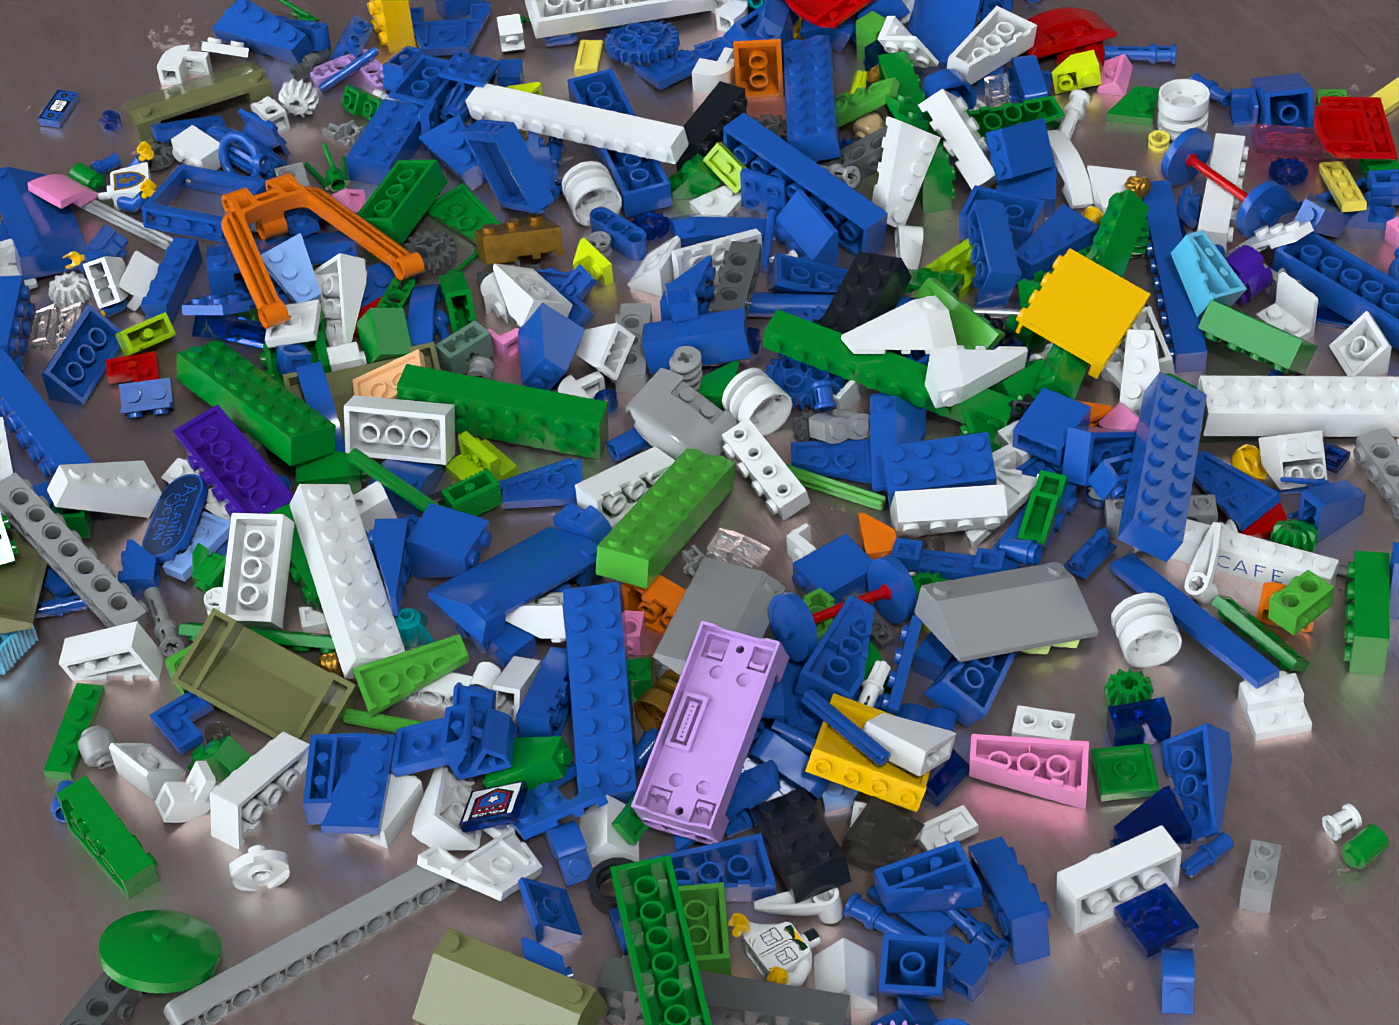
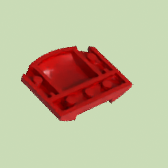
[785,0,873,28]
[1023,7,1117,58]
[1314,96,1398,159]

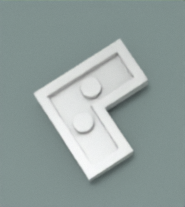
[912,805,979,858]

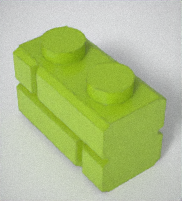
[115,312,176,356]

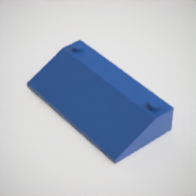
[907,0,981,76]
[0,167,87,280]
[206,231,357,294]
[427,526,604,645]

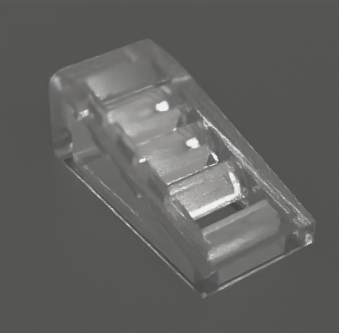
[984,73,1011,108]

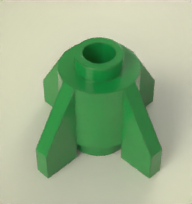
[192,543,227,593]

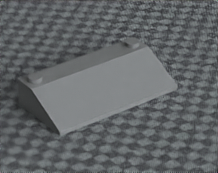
[653,557,786,676]
[914,562,1099,662]

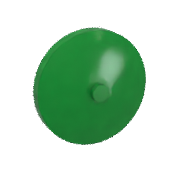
[98,910,222,993]

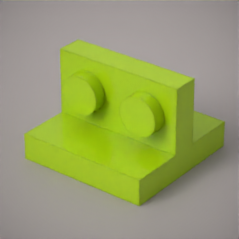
[924,238,976,299]
[444,431,519,482]

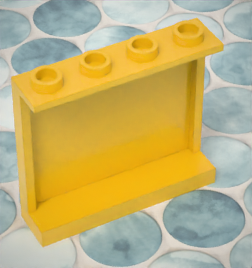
[1016,248,1150,379]
[805,693,930,812]

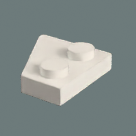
[690,185,742,216]

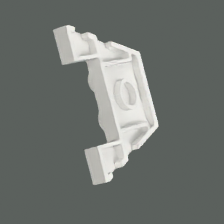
[417,814,543,901]

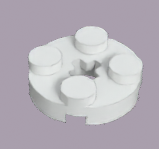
[229,845,290,892]

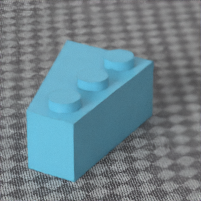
[1171,230,1247,317]

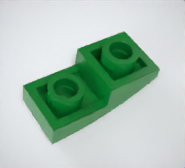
[341,85,383,120]
[886,94,930,131]

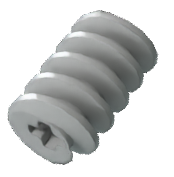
[669,346,703,392]

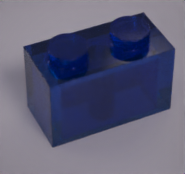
[1106,697,1172,747]

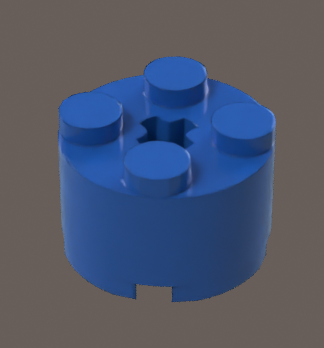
[922,68,977,110]

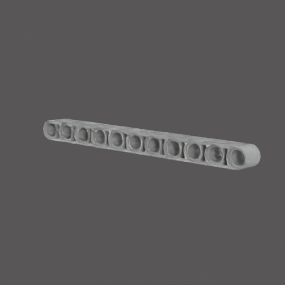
[163,865,462,1025]

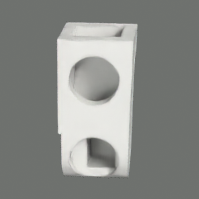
[251,96,291,135]

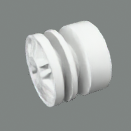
[1157,79,1210,141]
[562,161,622,227]
[722,368,792,437]
[1111,592,1182,668]

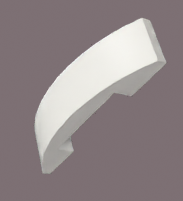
[1047,130,1094,209]

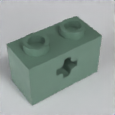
[435,320,494,374]

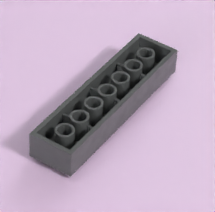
[598,956,851,1025]

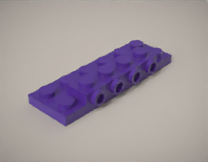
[173,404,293,517]

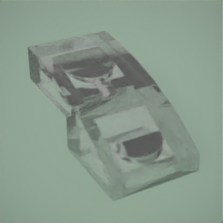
[706,528,770,570]

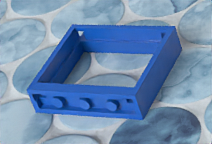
[461,119,555,214]
[141,164,266,244]

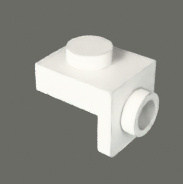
[786,523,816,562]

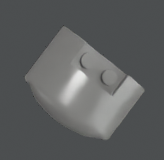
[625,368,739,460]

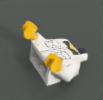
[727,913,821,987]

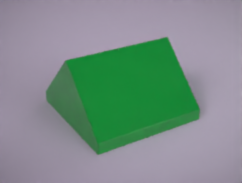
[356,308,413,364]

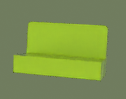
[703,142,747,194]

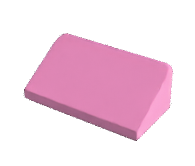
[1097,54,1133,96]
[1099,402,1139,430]

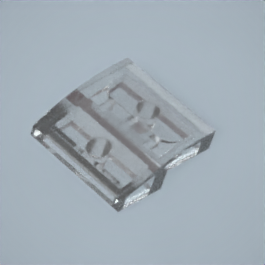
[28,302,86,350]

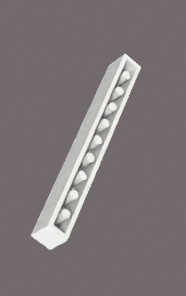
[465,84,689,164]

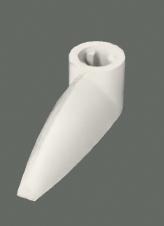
[894,225,923,270]
[1184,522,1222,605]
[754,888,844,924]

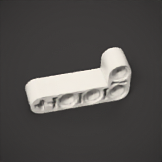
[402,662,501,709]

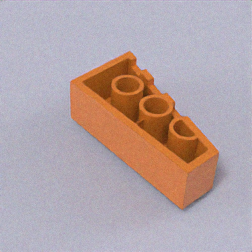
[622,574,686,636]

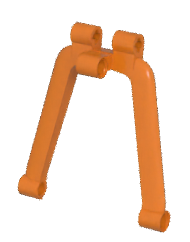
[221,173,425,329]

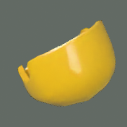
[1231,444,1268,482]

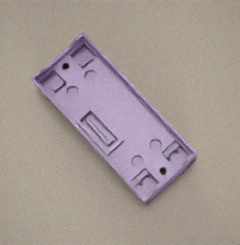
[631,621,789,845]

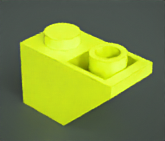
[1051,50,1102,94]

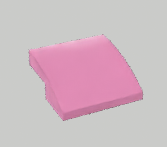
[28,174,98,209]

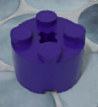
[1224,245,1273,306]

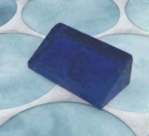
[923,748,970,807]

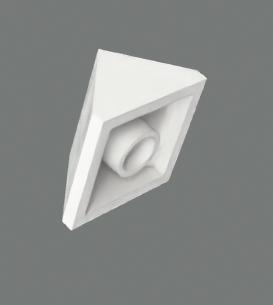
[627,236,681,297]
[1329,311,1392,377]
[109,743,187,801]
[580,795,639,864]
[814,938,877,1010]

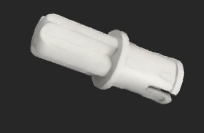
[857,660,890,707]

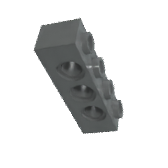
[816,125,888,181]
[709,241,762,319]
[60,972,149,1025]

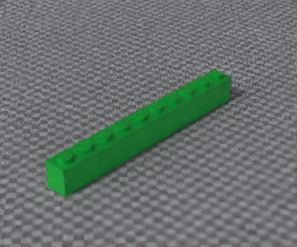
[1035,189,1149,400]
[763,309,1017,433]

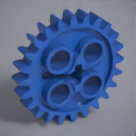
[605,20,680,65]
[764,353,848,410]

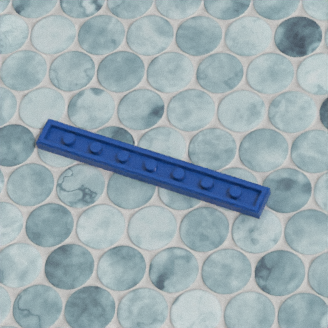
[1110,552,1280,689]

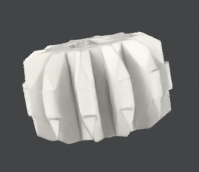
[278,78,319,118]
[48,271,91,312]

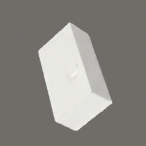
[344,395,455,465]
[220,513,295,629]
[1056,825,1182,934]

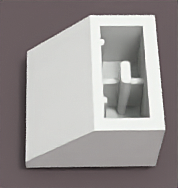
[1258,430,1327,490]

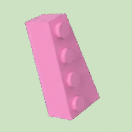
[969,734,1089,810]

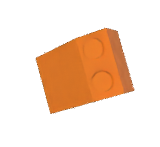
[733,39,784,99]

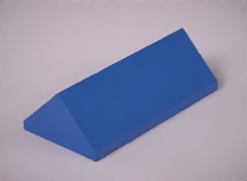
[41,304,122,406]
[642,308,752,375]

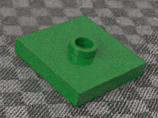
[1091,743,1160,801]

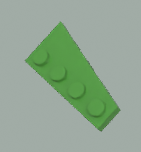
[353,634,469,718]

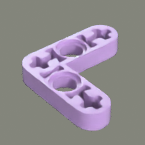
[310,49,391,94]

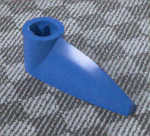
[281,19,331,51]

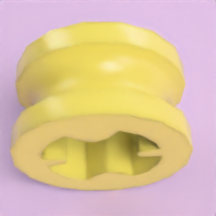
[1148,130,1170,153]

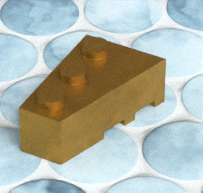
[474,213,564,265]

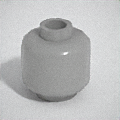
[78,725,117,769]

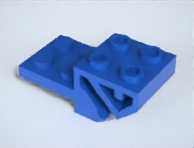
[391,703,516,780]

